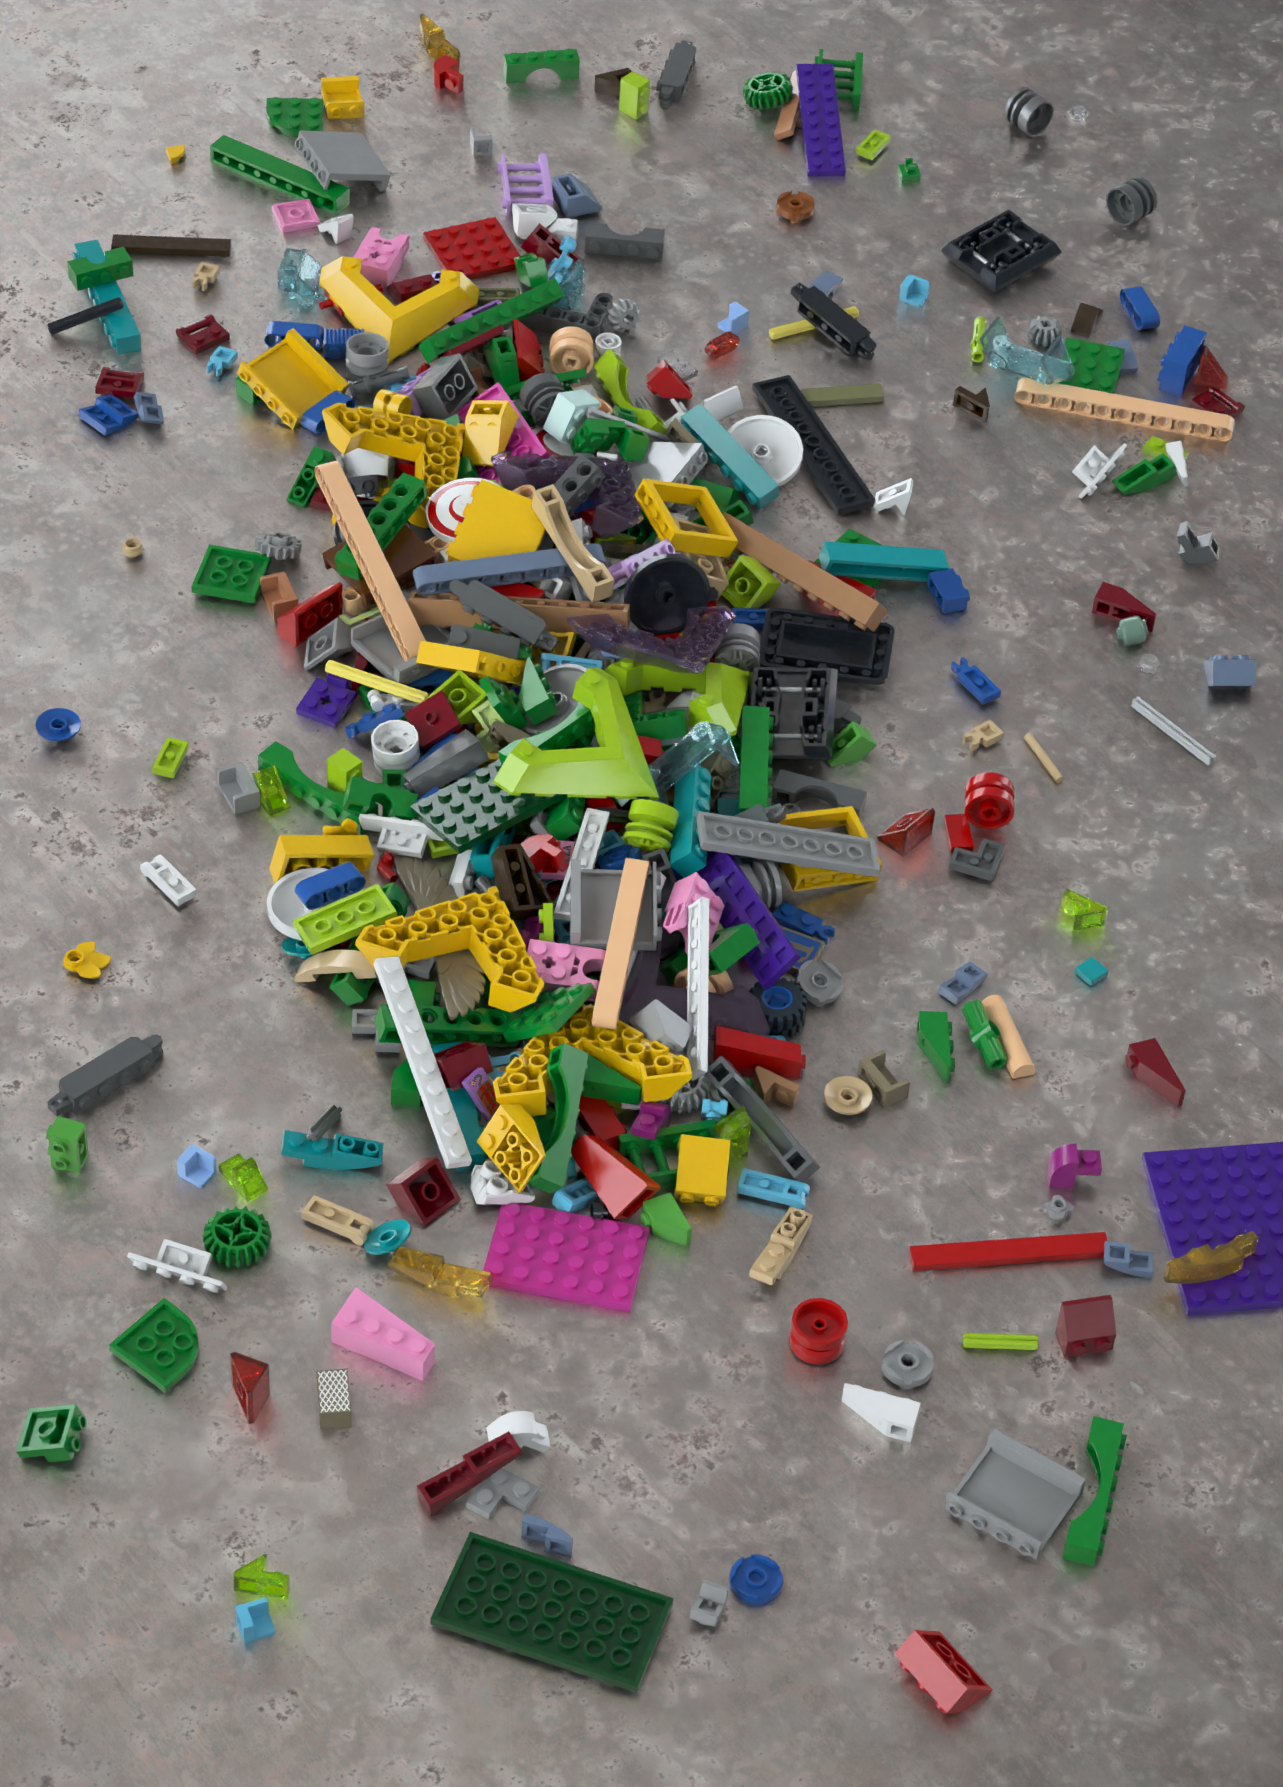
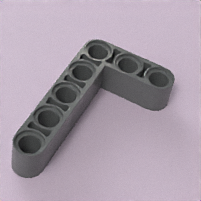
[520,293,613,343]

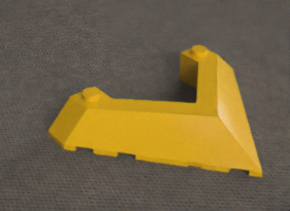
[319,256,479,365]
[322,403,465,527]
[355,886,545,1012]
[493,1004,692,1117]

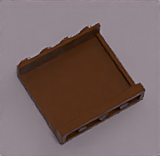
[322,524,438,610]

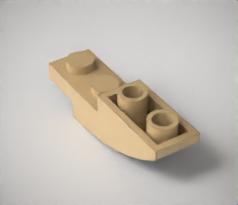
[749,1206,814,1286]

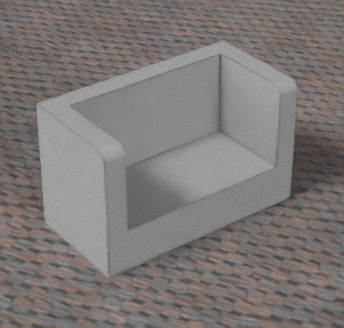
[217,762,260,815]

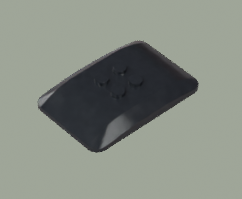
[759,608,895,685]

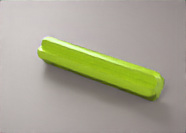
[962,1333,1039,1350]

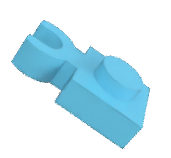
[206,346,238,376]

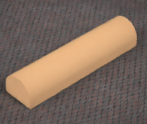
[982,995,1036,1079]

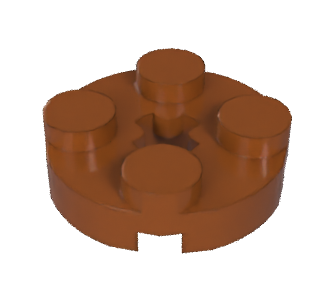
[776,191,815,223]

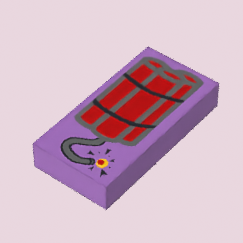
[462,1067,501,1122]

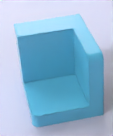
[899,274,930,307]
[235,1597,275,1644]

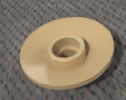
[824,1076,872,1115]

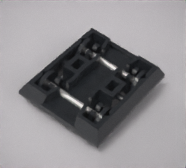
[941,209,1061,294]
[747,667,838,760]

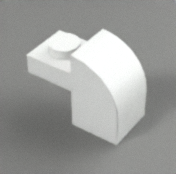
[487,1411,550,1453]

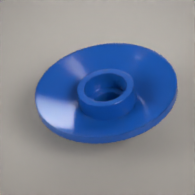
[35,708,81,741]

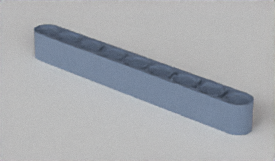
[413,544,607,595]

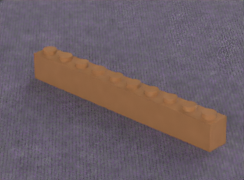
[711,512,888,632]
[409,591,630,639]

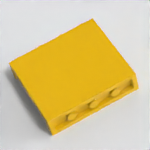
[237,328,349,430]
[446,479,546,583]

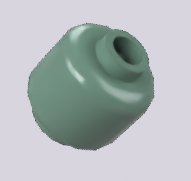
[1116,616,1149,646]

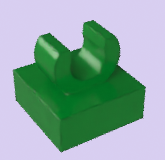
[897,158,921,182]

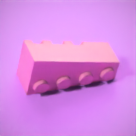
[331,1287,435,1381]

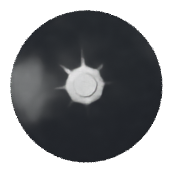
[623,553,710,636]

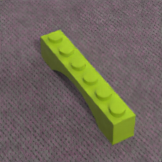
[593,349,667,435]

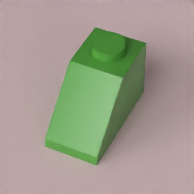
[827,721,877,766]
[640,1193,692,1246]

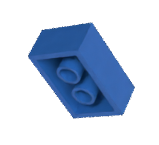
[1157,325,1207,397]

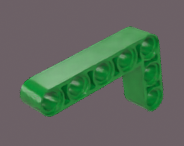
[622,690,689,740]

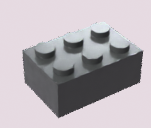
[412,353,478,420]

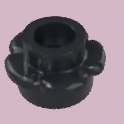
[590,1199,608,1220]

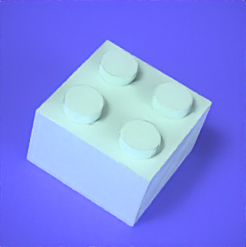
[543,389,601,442]

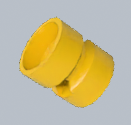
[373,389,412,415]

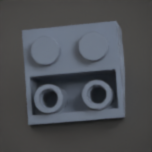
[552,174,602,218]
[1204,655,1256,686]

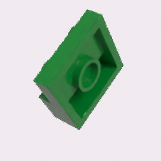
[570,418,626,455]
[479,676,529,730]
[16,1404,87,1462]

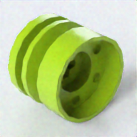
[623,799,679,853]

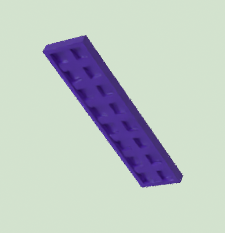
[796,64,846,176]
[695,851,801,990]

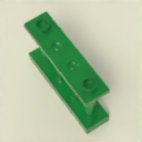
[814,49,863,111]
[618,1119,729,1192]

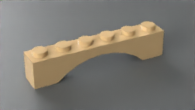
[532,484,614,603]

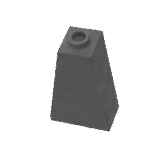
[403,729,489,800]

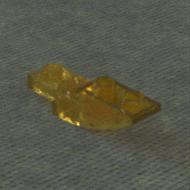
[420,13,461,67]
[1164,1230,1259,1284]
[388,1246,493,1300]

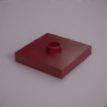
[404,690,463,750]

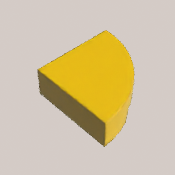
[166,144,185,164]

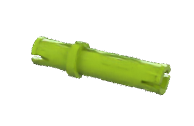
[971,317,987,362]

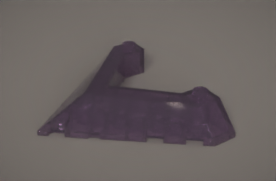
[491,452,643,538]
[567,606,736,673]
[618,916,770,1041]

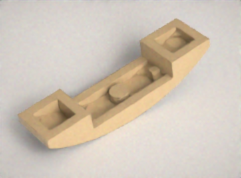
[294,950,378,982]

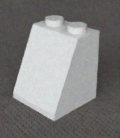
[341,448,395,489]

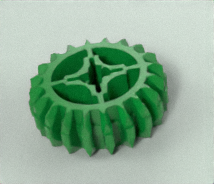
[743,71,793,110]
[203,1205,272,1269]

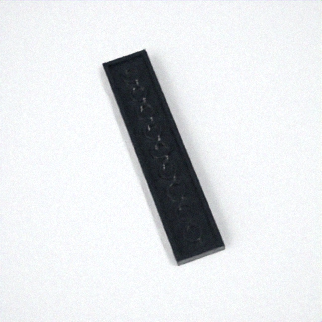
[752,375,876,515]

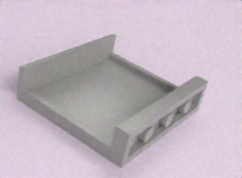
[295,131,391,191]
[601,442,708,508]
[350,602,450,685]
[570,859,662,951]
[944,1429,1086,1560]

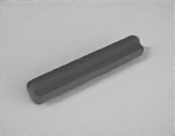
[306,1105,342,1142]

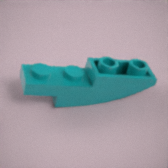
[281,1130,384,1170]

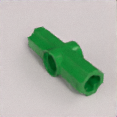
[962,999,1008,1070]

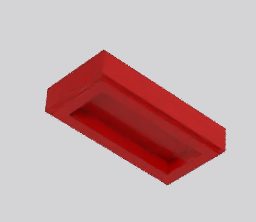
[944,814,974,853]

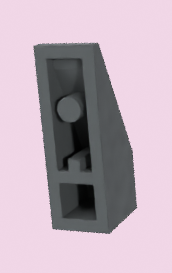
[448,624,521,660]

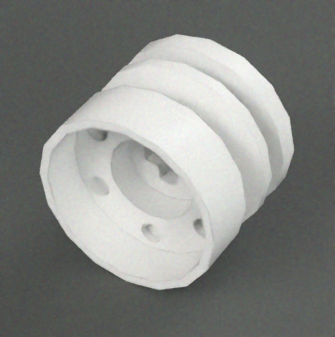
[371,720,421,777]

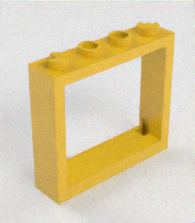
[634,478,738,558]
[416,641,526,685]
[777,806,882,891]

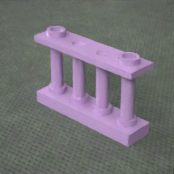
[497,153,553,216]
[607,538,675,590]

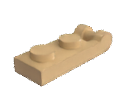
[301,1195,376,1246]

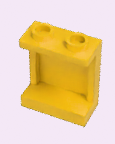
[321,75,364,120]
[674,1134,730,1206]

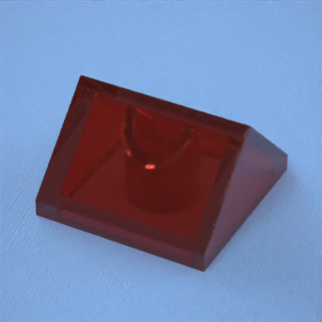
[1195,345,1228,389]
[876,808,935,857]
[230,1352,270,1424]

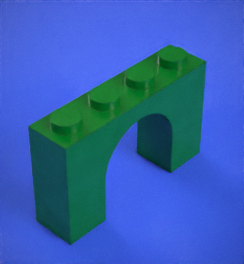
[658,923,760,985]

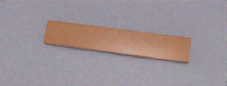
[774,71,800,140]

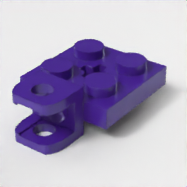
[296,673,357,729]

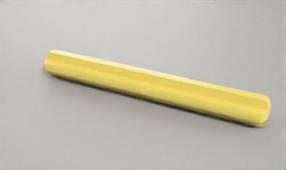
[769,306,859,340]
[325,660,429,704]

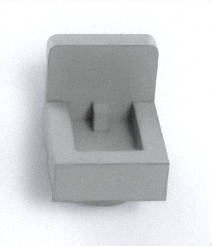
[689,1580,729,1627]

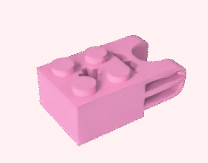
[353,227,409,289]
[663,872,725,955]
[527,939,606,1002]

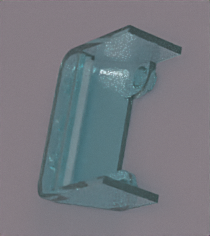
[980,316,1075,385]
[645,721,739,806]

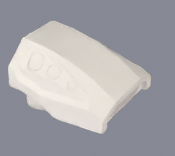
[471,1160,536,1205]

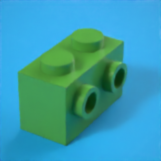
[46,1116,89,1174]

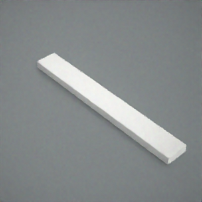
[687,897,709,1081]

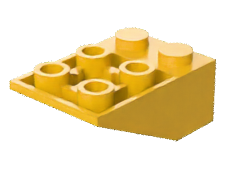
[462,400,519,466]
[476,1104,546,1193]

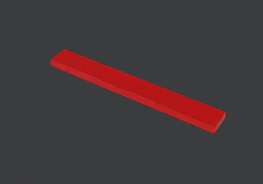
[909,1232,1108,1271]

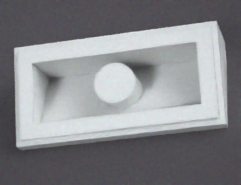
[704,385,743,421]

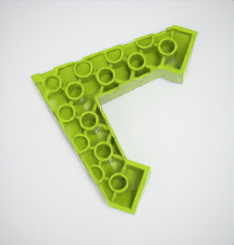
[603,658,749,740]
[493,667,659,800]

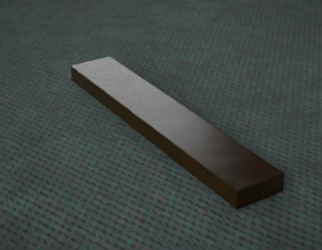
[111,234,231,257]

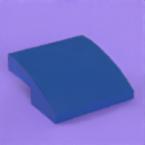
[78,394,138,436]

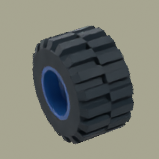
[746,977,807,1039]

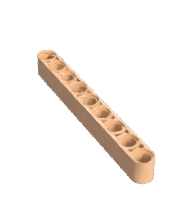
[592,858,649,1030]

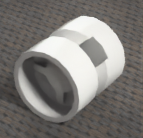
[594,333,621,362]

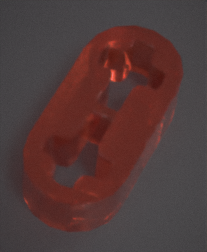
[705,331,740,359]

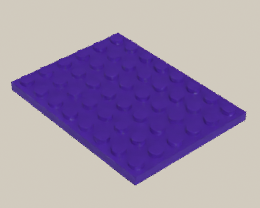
[1142,1142,1283,1315]

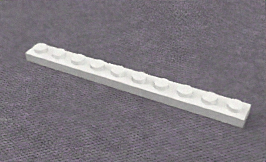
[374,956,472,1169]

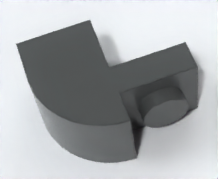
[1176,521,1220,565]

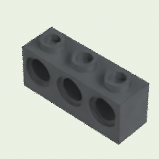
[554,454,605,518]

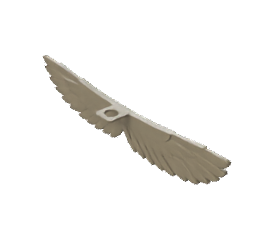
[393,854,486,1020]

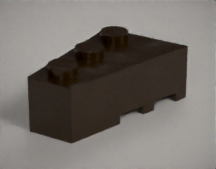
[490,844,557,921]

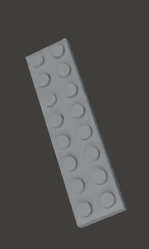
[696,811,880,877]

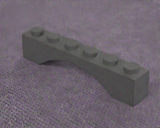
[705,1056,820,1183]

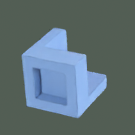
[718,301,749,336]
[177,1144,217,1188]

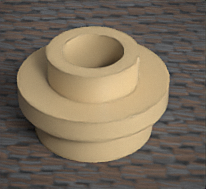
[122,538,143,557]

